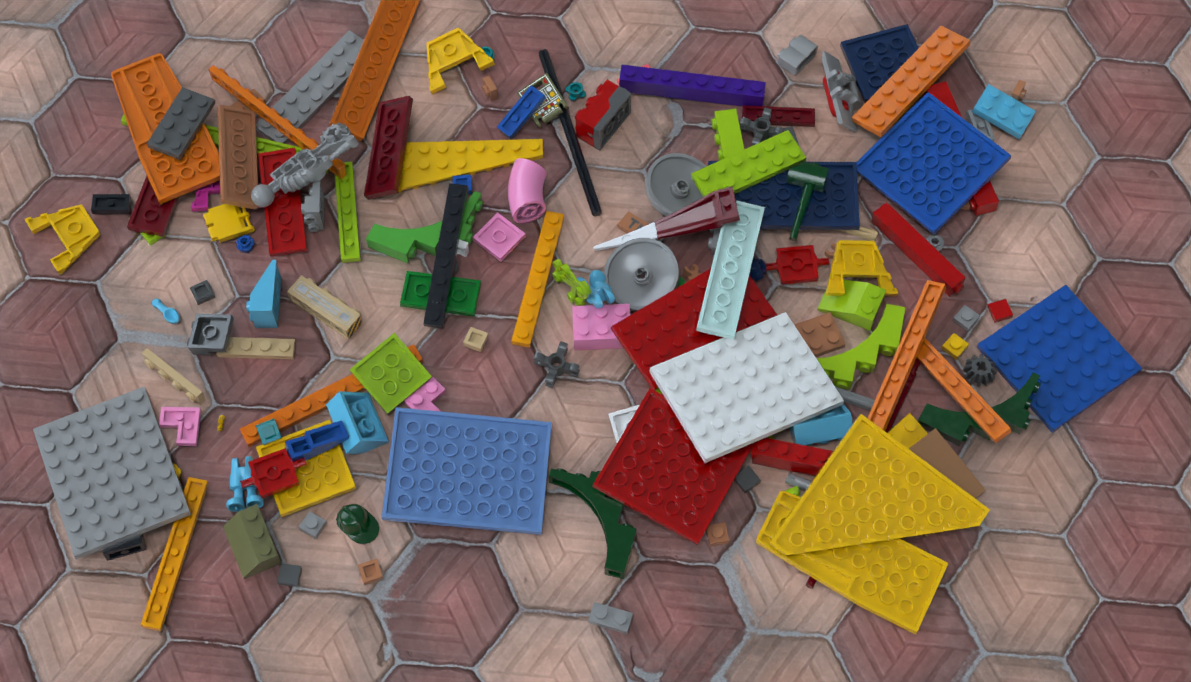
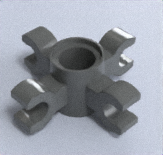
[740,107,784,145]
[533,341,580,388]

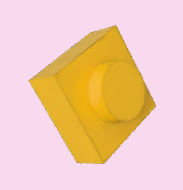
[941,333,969,360]

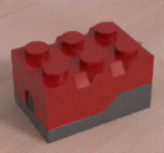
[575,79,631,151]

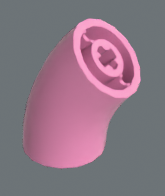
[508,158,547,224]

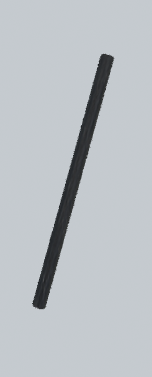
[539,49,602,216]

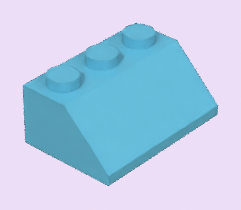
[326,391,389,454]
[789,403,852,446]

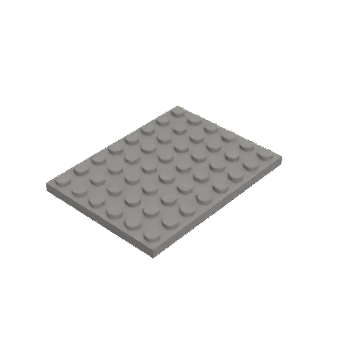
[33,387,191,560]

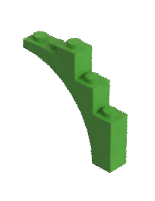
[366,191,484,263]

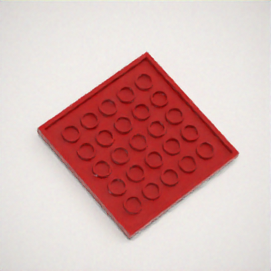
[592,388,753,545]

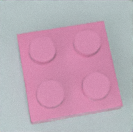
[473,212,526,262]

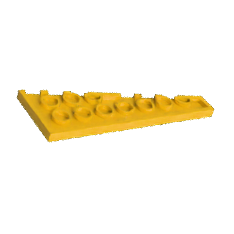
[398,139,543,193]

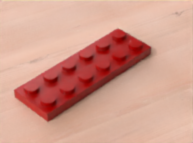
[258,148,308,257]

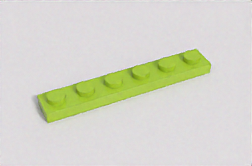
[335,161,361,263]

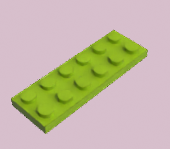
[691,130,806,197]

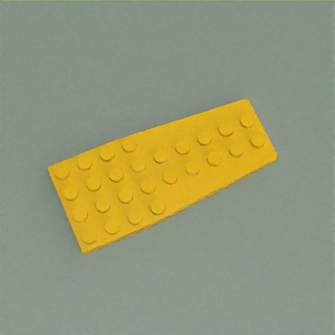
[756,491,948,635]

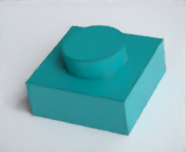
[255,418,282,445]

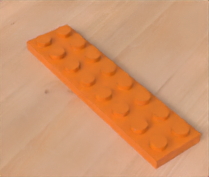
[852,26,970,137]

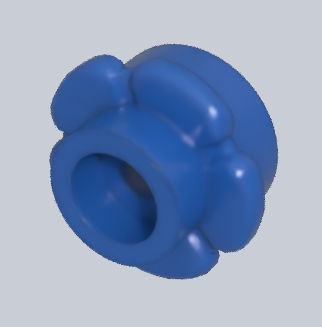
[236,235,255,253]

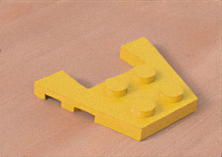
[426,27,495,95]
[24,204,101,275]
[826,240,898,297]

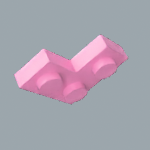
[404,377,446,412]
[159,407,201,446]

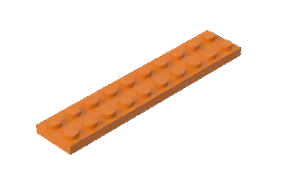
[329,0,420,141]

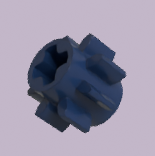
[749,256,767,281]

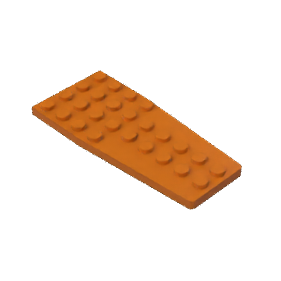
[111,53,220,204]

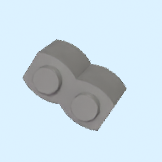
[778,35,818,75]

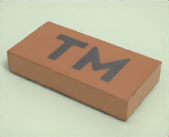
[617,211,649,234]

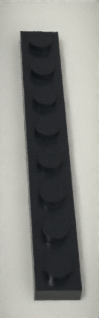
[423,183,469,328]

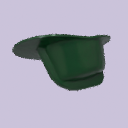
[336,504,379,544]

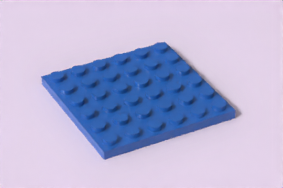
[856,92,1011,235]
[977,285,1142,433]

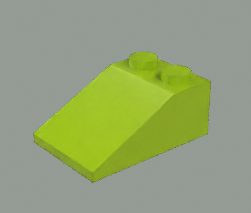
[817,279,886,331]

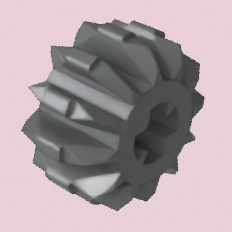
[963,354,997,387]

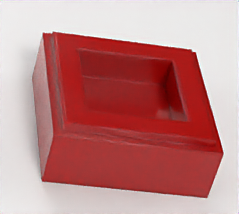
[987,299,1013,323]

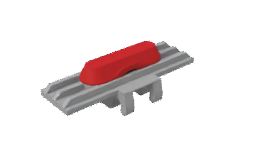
[822,51,863,132]

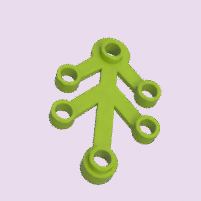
[552,259,592,306]

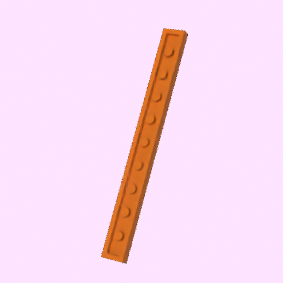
[208,65,346,180]
[868,280,946,431]
[240,344,423,447]

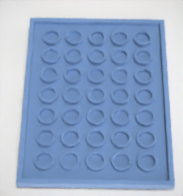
[382,407,552,535]

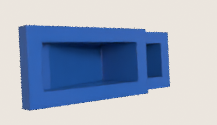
[285,420,349,461]

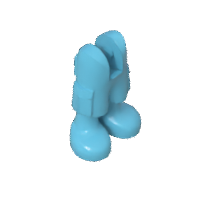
[577,270,615,308]
[226,456,264,512]

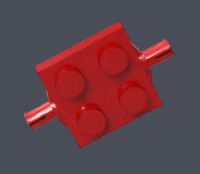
[765,245,830,285]
[240,448,307,499]

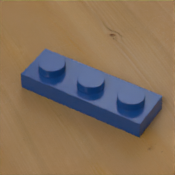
[497,85,546,139]

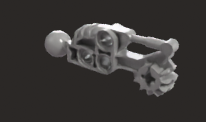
[251,122,359,207]

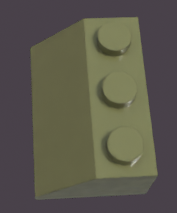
[223,504,281,579]

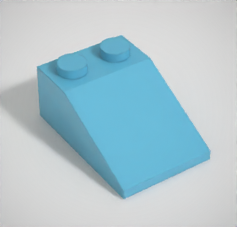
[246,260,282,328]

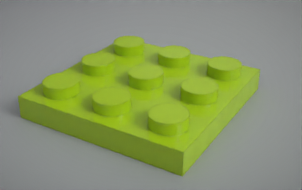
[349,333,432,414]

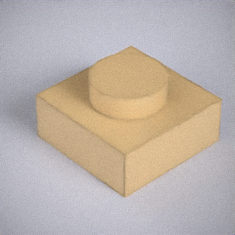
[463,327,489,352]

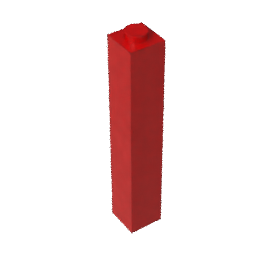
[871,202,966,297]

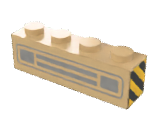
[287,275,362,340]

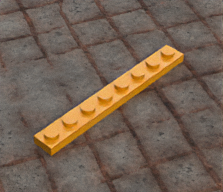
[511,211,565,348]
[140,477,209,631]

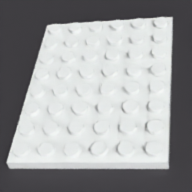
[649,312,844,463]

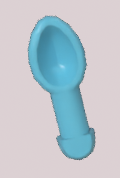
[152,298,180,324]

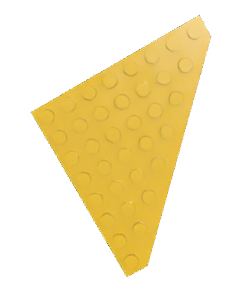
[768,414,990,556]

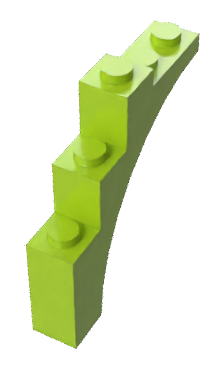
[816,304,905,390]

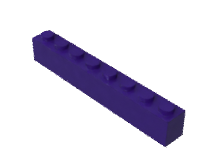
[619,65,766,107]

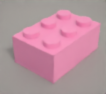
[572,303,630,351]

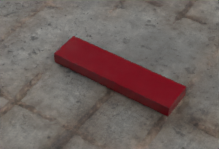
[742,105,815,127]

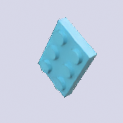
[972,84,1036,139]

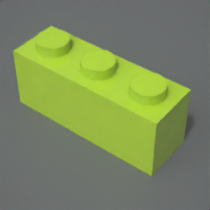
[711,109,744,161]

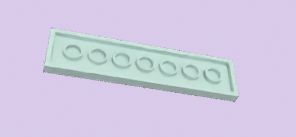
[696,200,765,339]

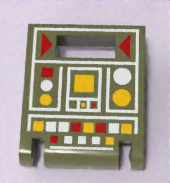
[517,73,569,128]

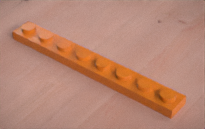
[900,337,1012,443]

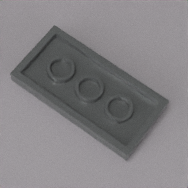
[147,87,215,160]

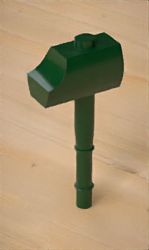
[786,161,829,241]

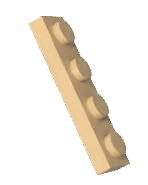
[217,337,296,360]
[142,348,206,405]

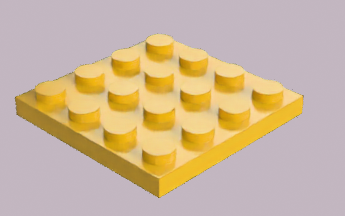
[256,420,356,517]

